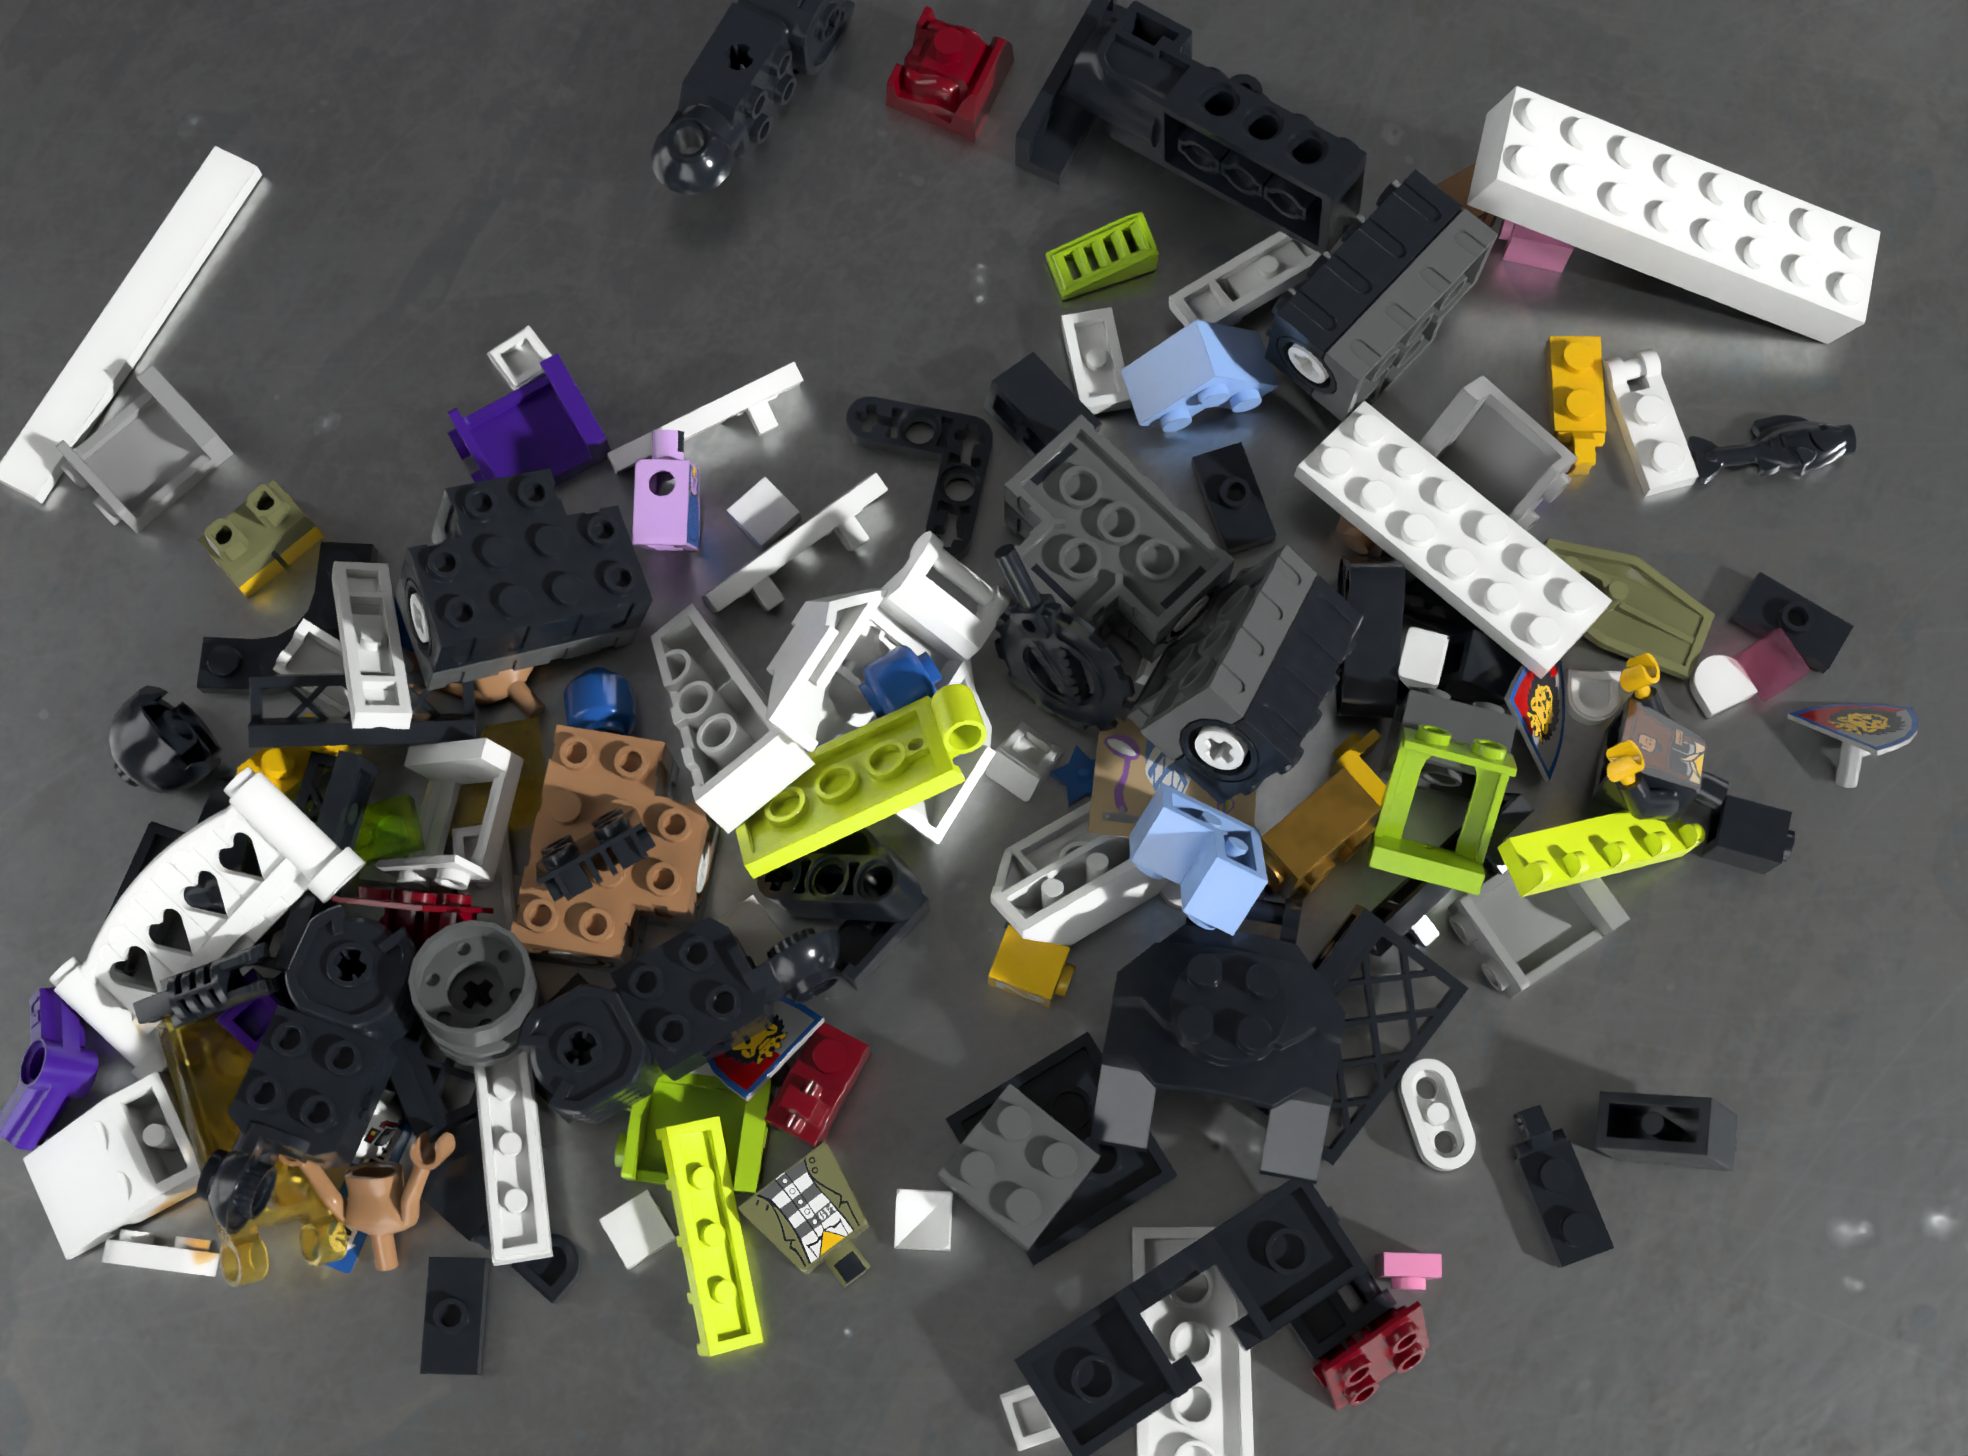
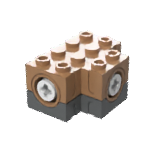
[511,724,721,973]

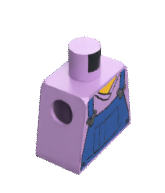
[632,430,700,551]

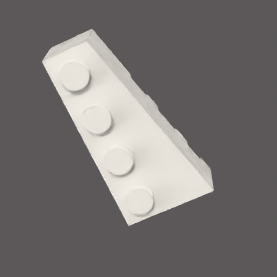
[650,603,815,834]

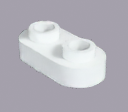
[1398,1059,1476,1171]
[101,1229,220,1277]

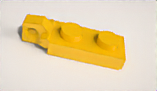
[1545,336,1607,475]

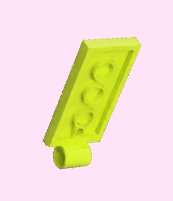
[735,684,987,879]

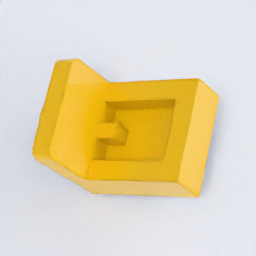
[1328,728,1386,819]

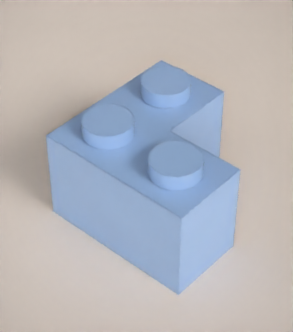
[1121,320,1279,432]
[1129,782,1268,936]

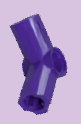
[0,986,99,1151]

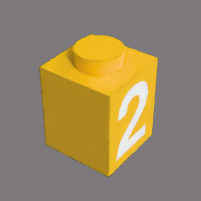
[988,924,1076,1008]

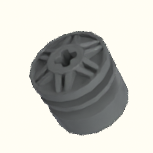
[408,920,545,1067]

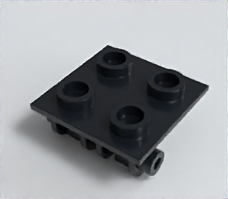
[535,807,656,902]

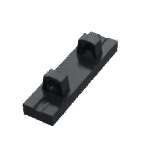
[1370,793,1534,957]

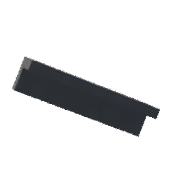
[1015,0,1127,185]
[248,672,476,748]
[254,750,378,972]

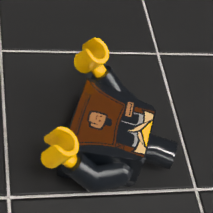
[1592,653,1729,823]

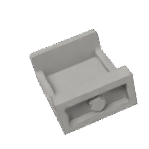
[55,365,233,533]
[1418,375,1578,532]
[1448,870,1630,998]

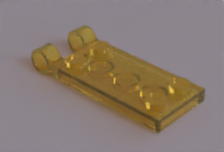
[156,1014,347,1288]

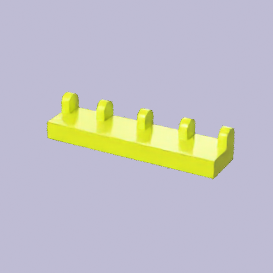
[1497,810,1705,897]
[655,1116,763,1356]

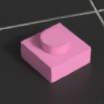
[1375,1252,1442,1290]

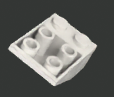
[23,1071,213,1259]

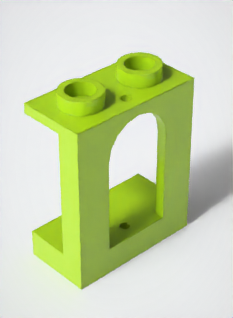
[1368,724,1517,896]

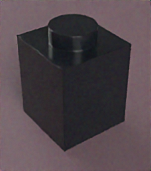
[1436,629,1523,706]
[1701,794,1795,875]

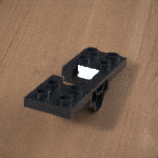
[1014,1180,1369,1456]

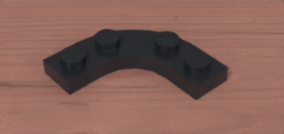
[197,542,378,695]

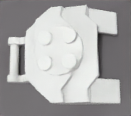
[765,531,1011,844]

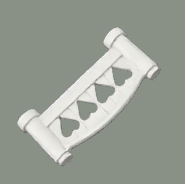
[49,767,365,1081]

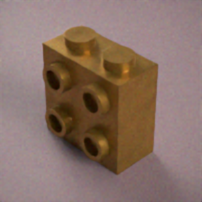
[1261,767,1381,901]

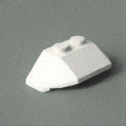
[990,801,1169,946]

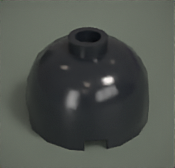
[108,685,221,794]

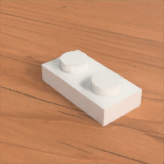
[1061,307,1131,414]

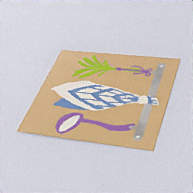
[1088,700,1257,838]

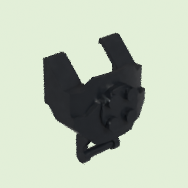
[1090,898,1346,1184]

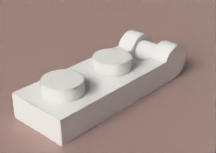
[1602,348,1699,497]

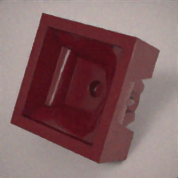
[885,6,1015,141]

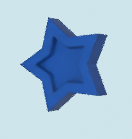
[1050,745,1096,807]

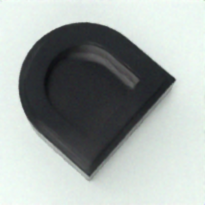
[511,1234,582,1304]

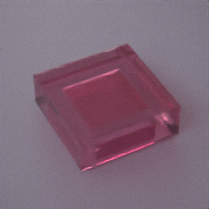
[1732,628,1811,702]

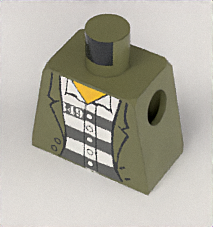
[738,1141,871,1288]

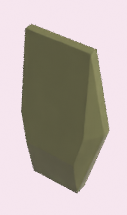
[1543,538,1715,681]

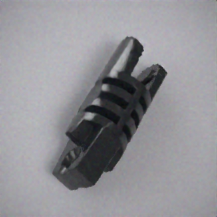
[133,942,281,1028]

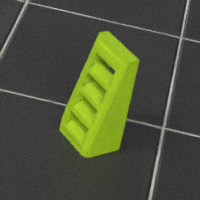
[1045,211,1159,301]

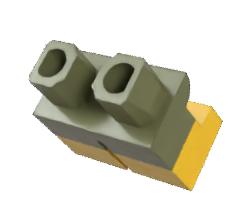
[198,479,325,599]

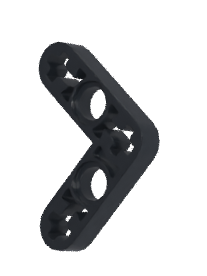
[846,397,993,561]

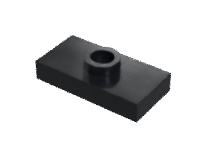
[1191,442,1276,554]
[1730,572,1854,673]
[420,1257,490,1375]

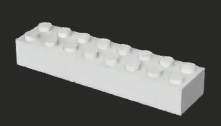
[1467,86,1880,344]

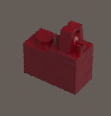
[764,1022,872,1149]

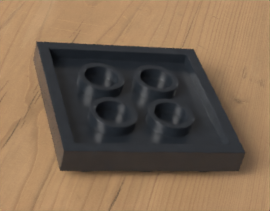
[946,1032,1178,1267]

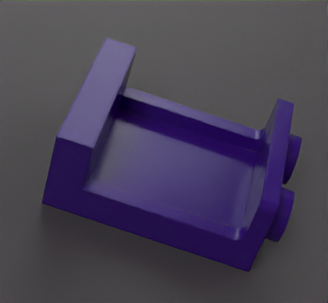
[447,353,611,487]

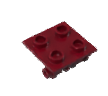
[332,886,494,947]
[1311,1301,1430,1411]

